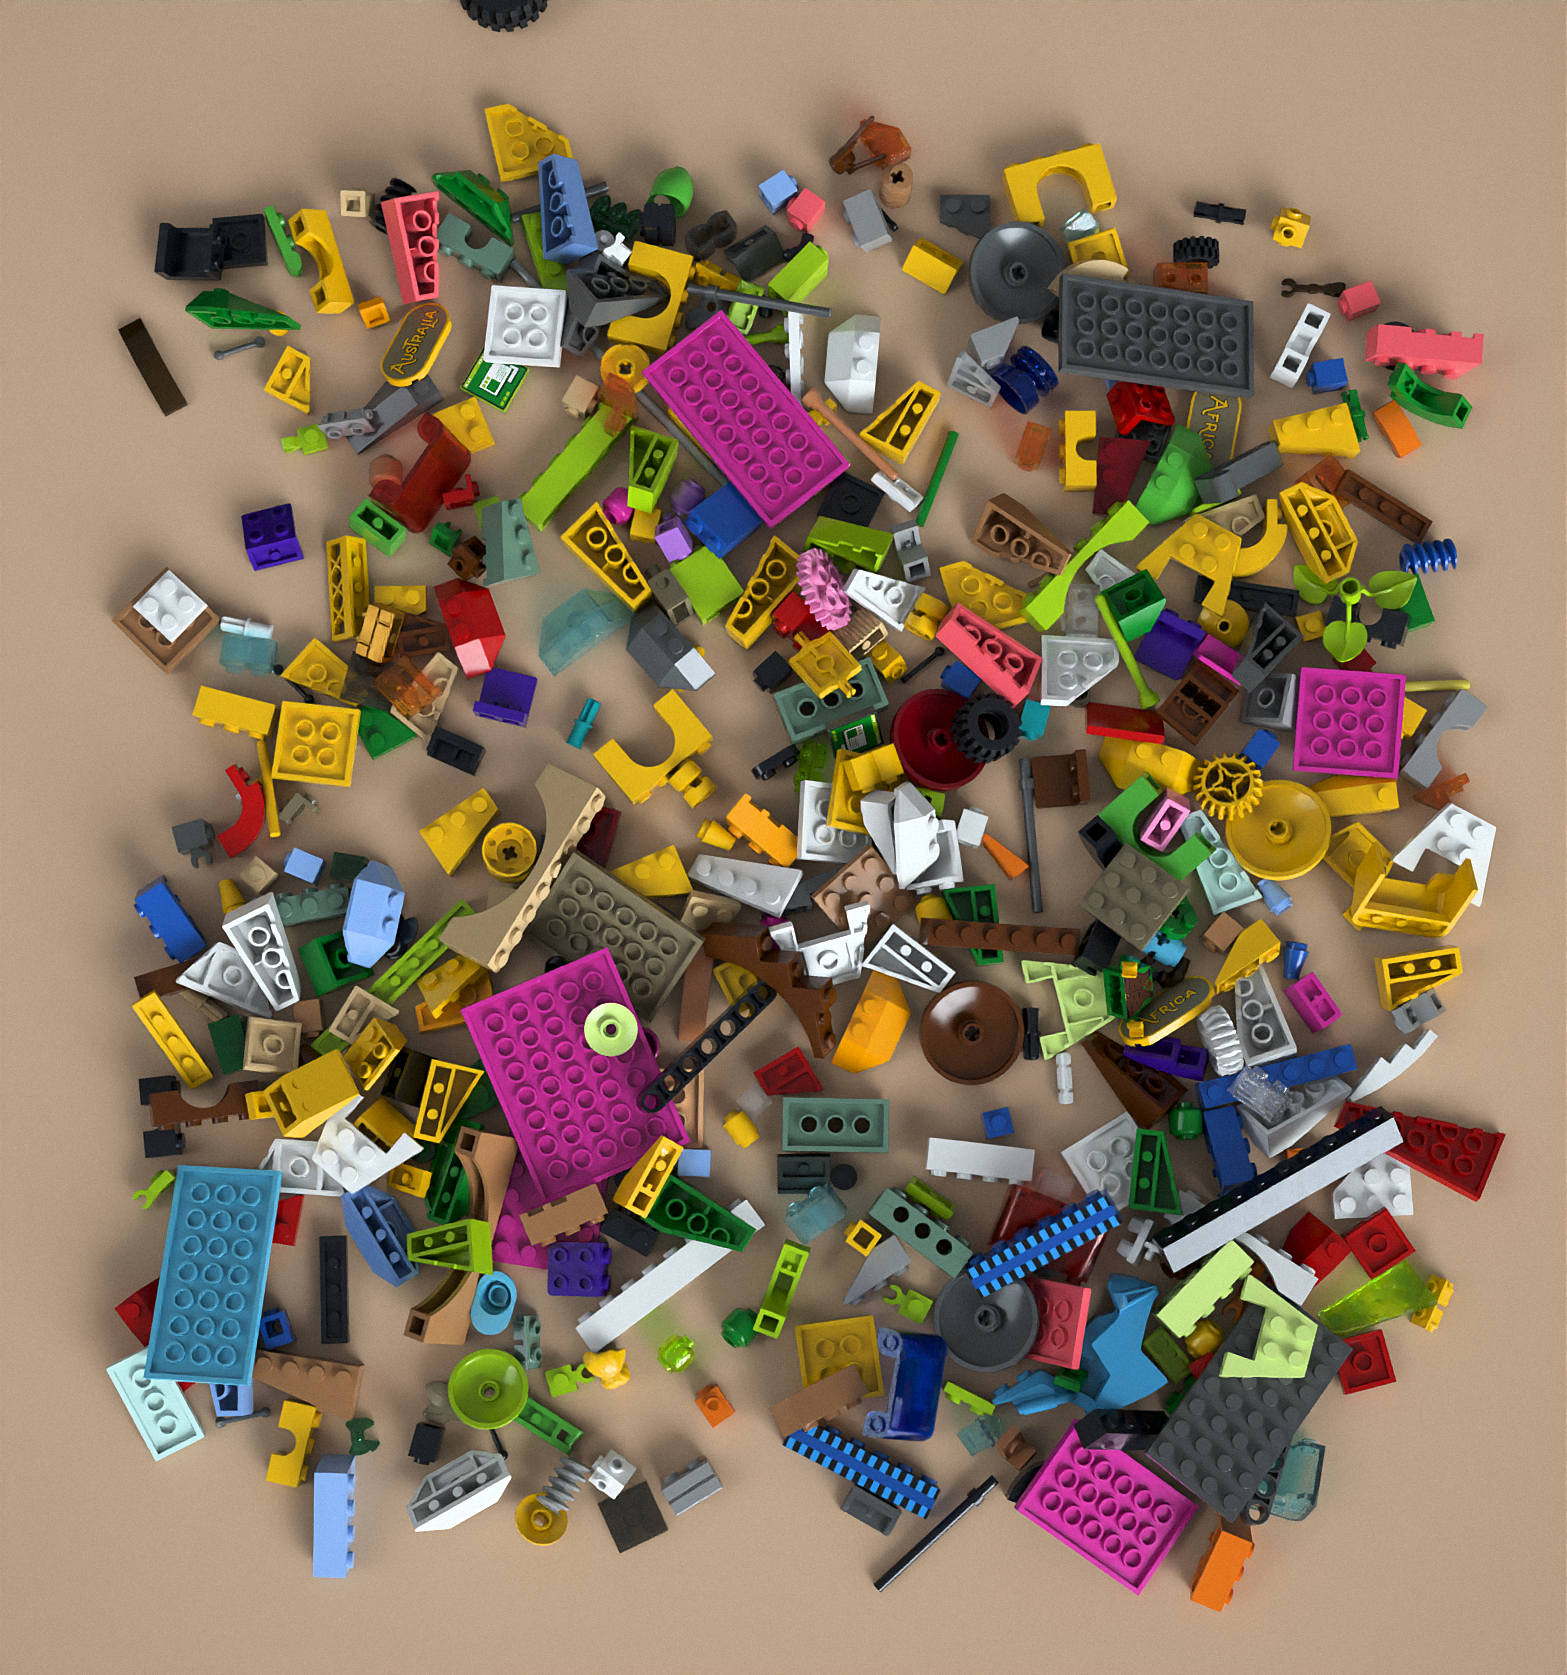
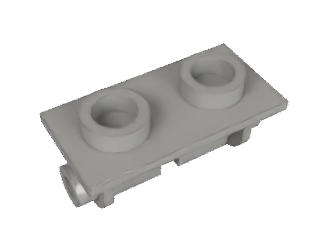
[317,407,375,439]

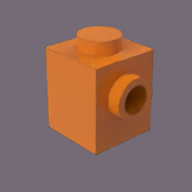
[695,1383,735,1428]

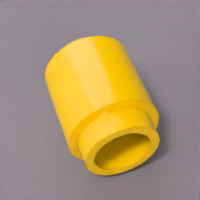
[723,1109,760,1149]

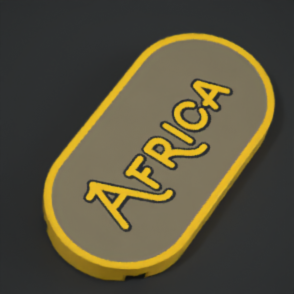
[1186,391,1242,469]
[1118,976,1215,1047]

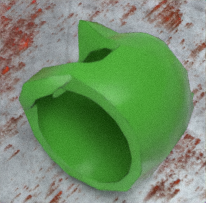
[647,166,694,219]

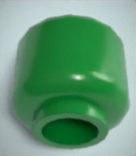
[1168,1102,1204,1140]
[721,1308,760,1348]

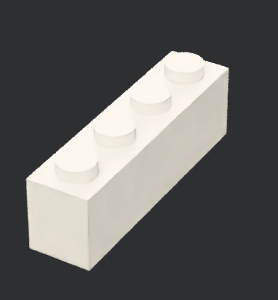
[925,1137,1035,1186]

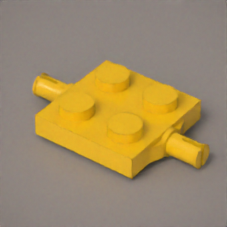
[788,631,862,699]

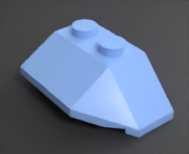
[343,861,405,968]

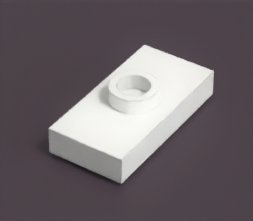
[871,470,924,512]

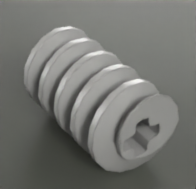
[536,1455,592,1516]

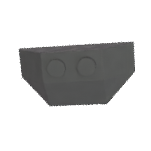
[626,602,716,691]

